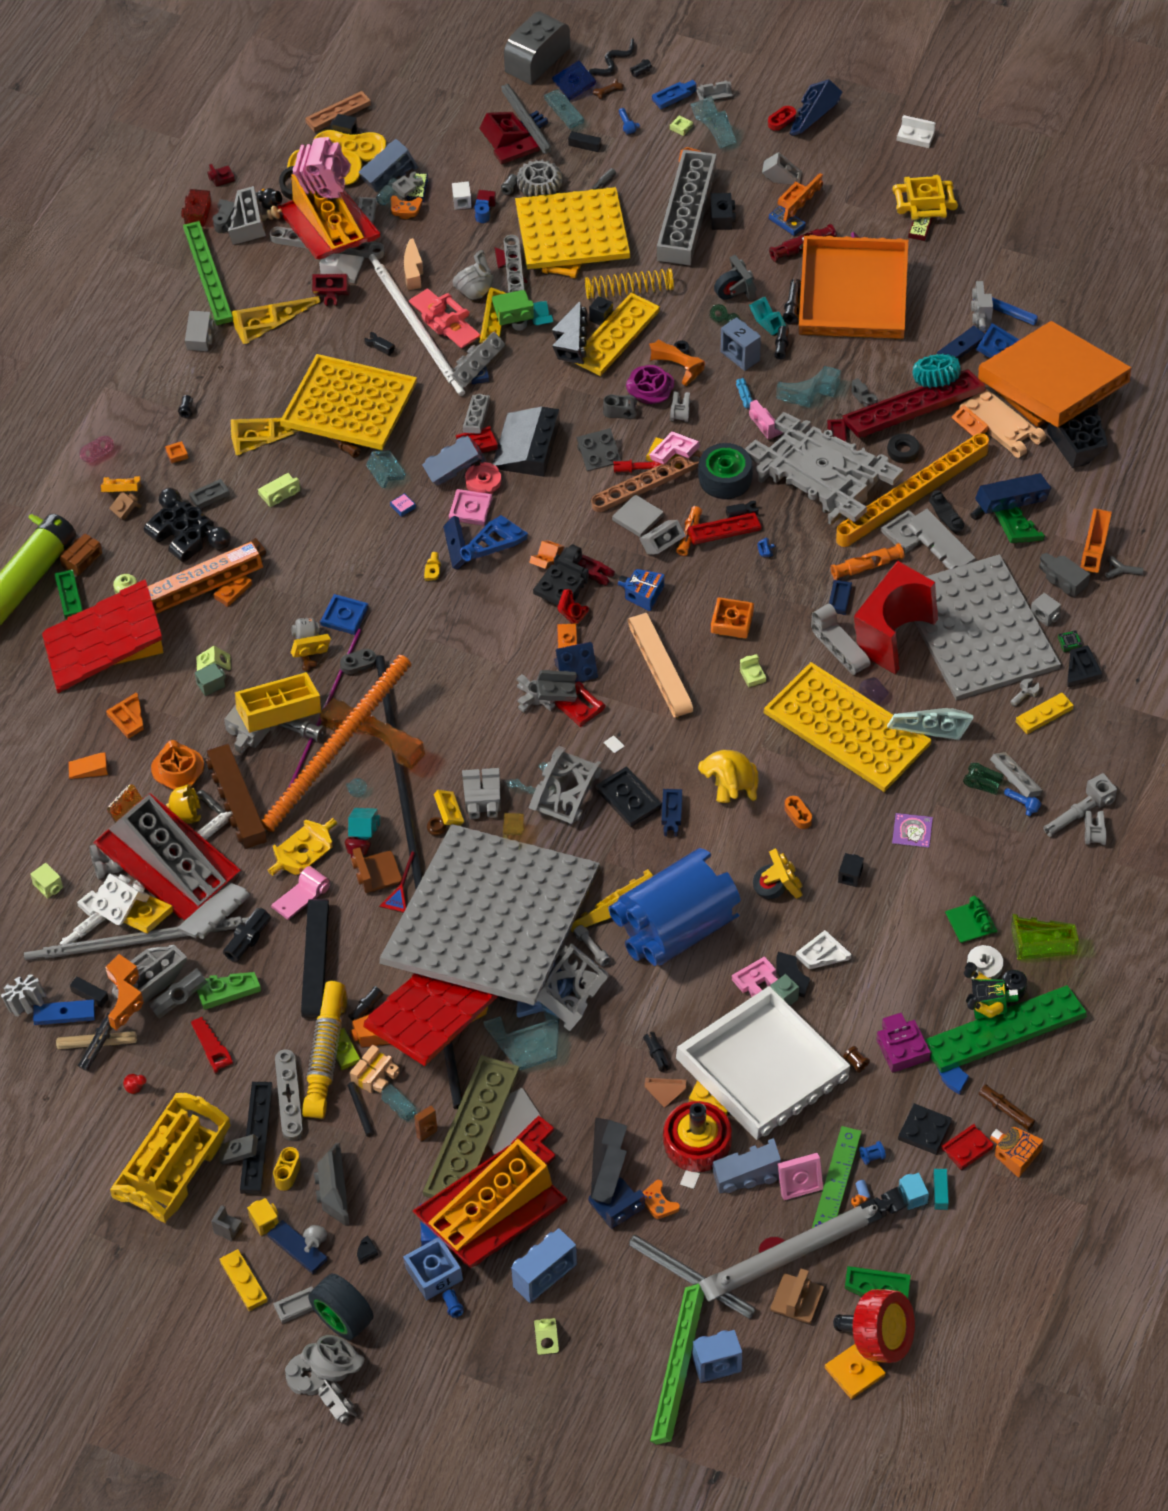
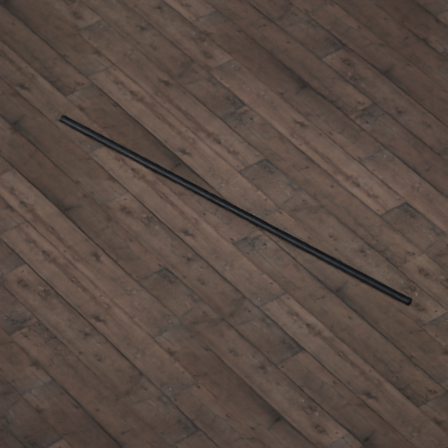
[376,655,462,1109]

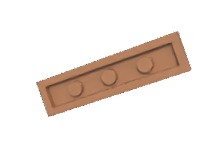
[305,91,371,132]

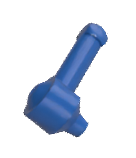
[619,108,640,135]
[1004,788,1042,816]

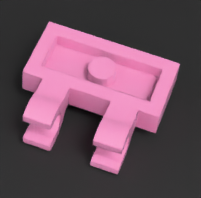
[732,956,778,997]

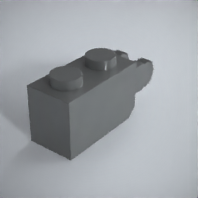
[1039,553,1090,598]

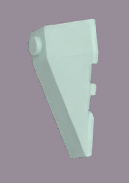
[887,708,973,740]

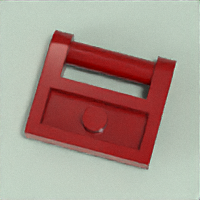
[555,682,606,727]

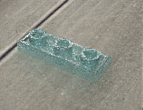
[544,89,584,129]

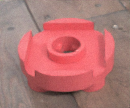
[465,462,501,494]

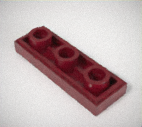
[494,136,541,165]

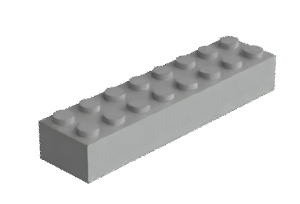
[657,150,716,265]

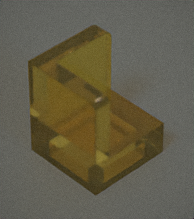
[503,813,524,839]

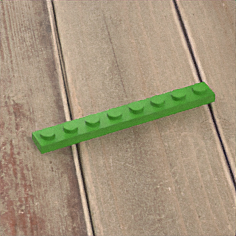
[183,221,233,325]
[650,1284,704,1445]

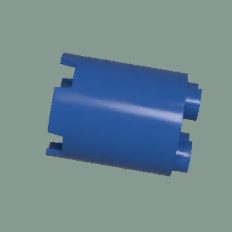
[608,848,741,966]

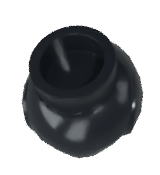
[256,188,282,209]

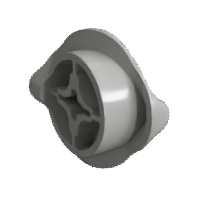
[300,1335,365,1382]

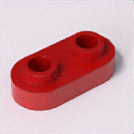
[768,106,796,131]

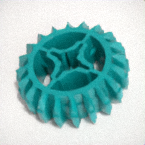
[912,353,961,388]

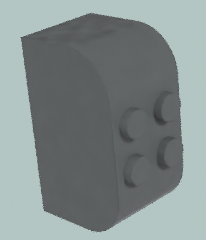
[504,11,570,85]

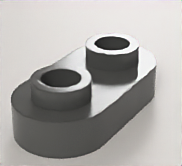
[340,649,376,674]

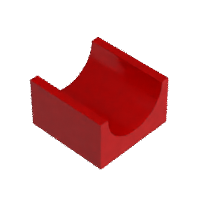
[854,561,938,674]

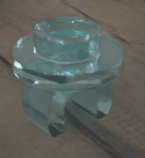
[346,778,367,797]

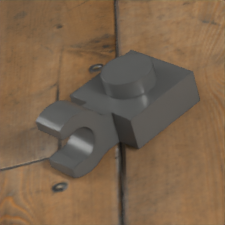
[851,378,878,407]

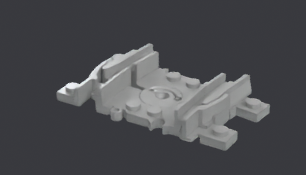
[745,412,903,525]

